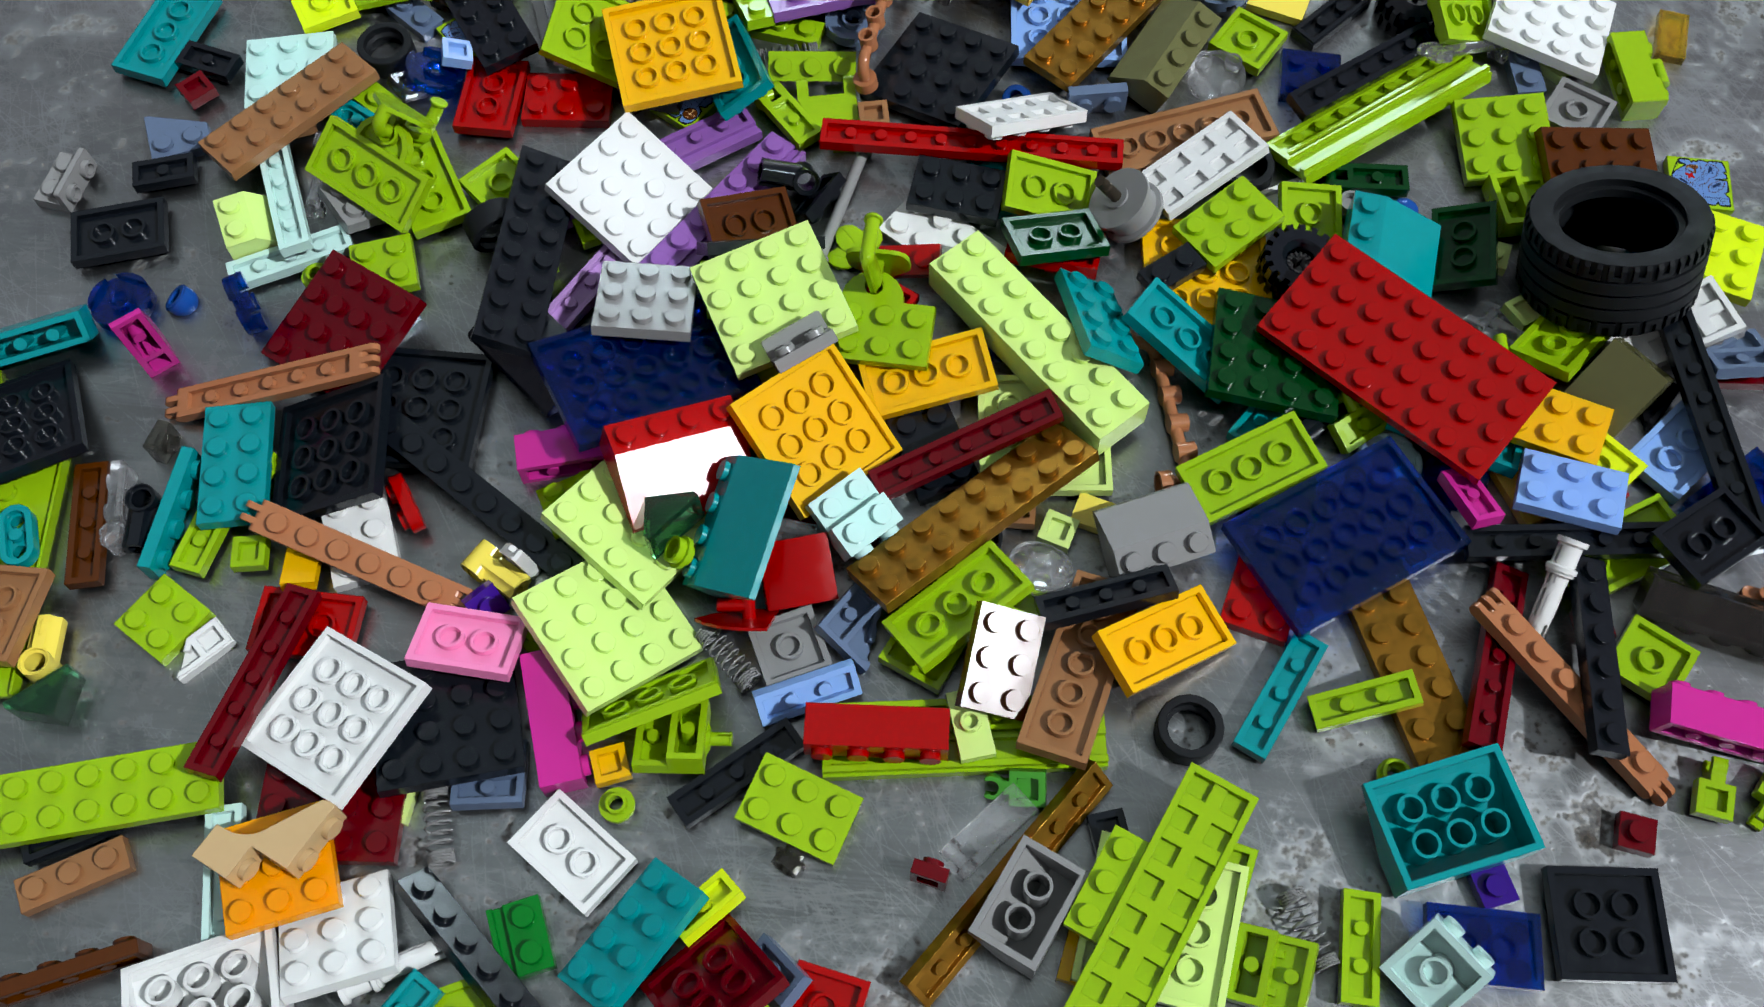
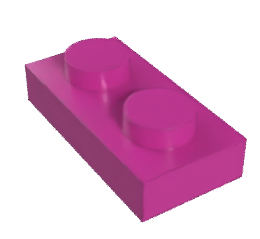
[1437,469,1506,530]

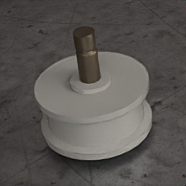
[1089,168,1163,243]

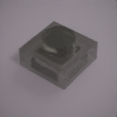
[387,69,430,103]
[142,419,183,465]

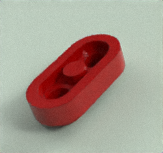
[385,472,427,534]

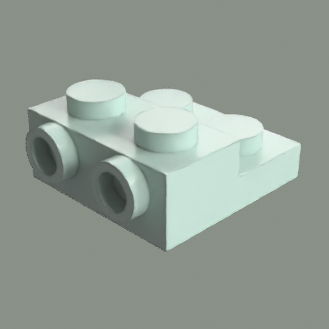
[805,467,903,562]
[1379,913,1496,1007]

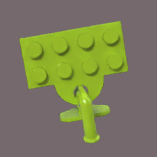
[305,92,448,233]
[834,212,936,371]

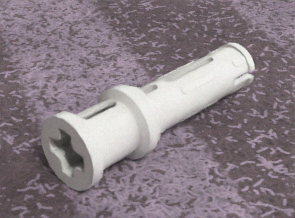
[1527,534,1590,639]
[337,939,446,1006]

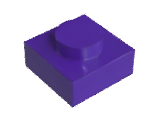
[461,580,511,614]
[1466,864,1520,913]

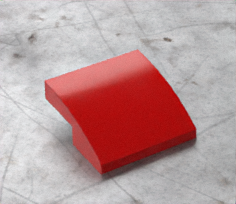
[762,532,839,612]

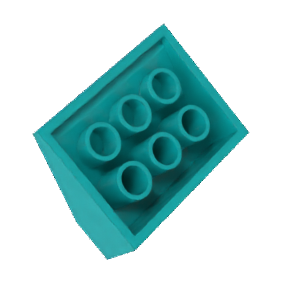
[1343,190,1441,298]
[682,455,801,601]
[1361,743,1546,898]

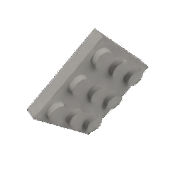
[591,261,697,342]

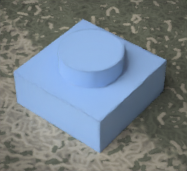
[441,37,473,70]

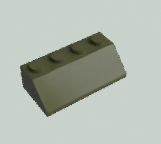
[1107,0,1222,114]

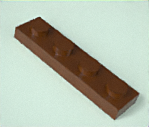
[64,461,114,590]
[0,936,154,1007]

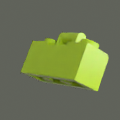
[1602,30,1670,121]

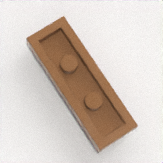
[13,835,137,917]

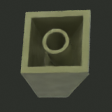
[1564,338,1675,439]

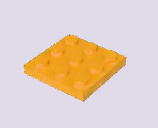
[219,799,344,940]

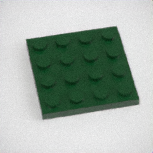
[1205,288,1339,424]

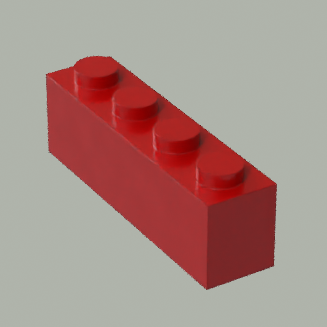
[803,702,950,765]

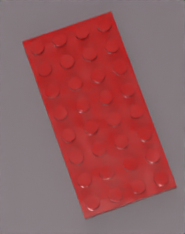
[1256,234,1557,485]

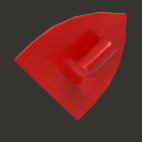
[694,598,779,631]

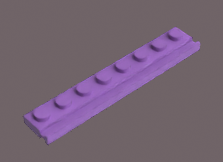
[567,108,763,230]
[640,131,806,267]

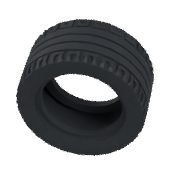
[1515,165,1716,337]

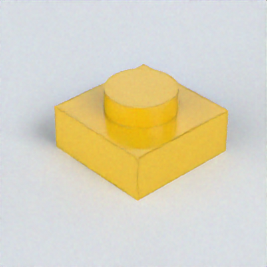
[589,742,633,788]

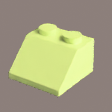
[213,191,278,260]

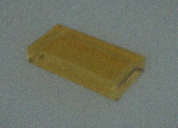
[1652,9,1690,65]

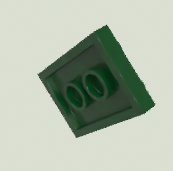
[1431,200,1498,292]
[1000,208,1111,266]

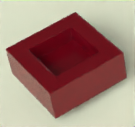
[175,70,219,110]
[1612,811,1658,858]
[910,857,950,892]

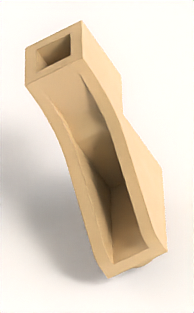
[192,800,347,889]

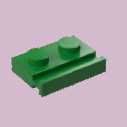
[486,894,557,980]

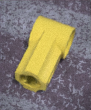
[460,539,532,601]
[17,614,68,689]

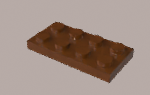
[1534,127,1658,184]

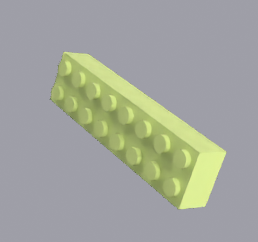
[929,230,1150,455]

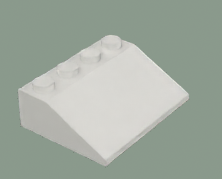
[120,928,294,1007]

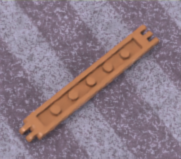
[165,343,380,422]
[239,499,474,608]
[1469,587,1676,807]

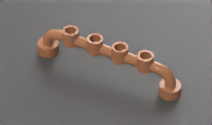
[853,0,893,95]
[1130,330,1198,492]

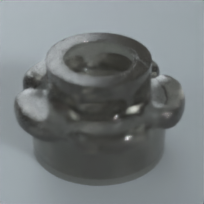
[771,844,806,878]

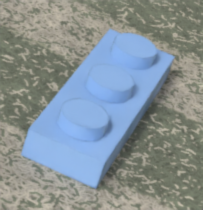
[751,658,863,727]

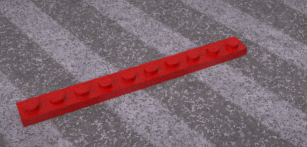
[819,118,1124,171]

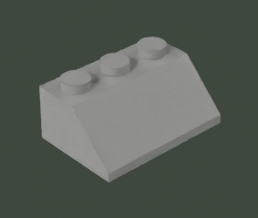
[1092,482,1216,577]
[968,835,1090,979]

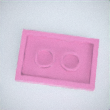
[404,602,528,682]

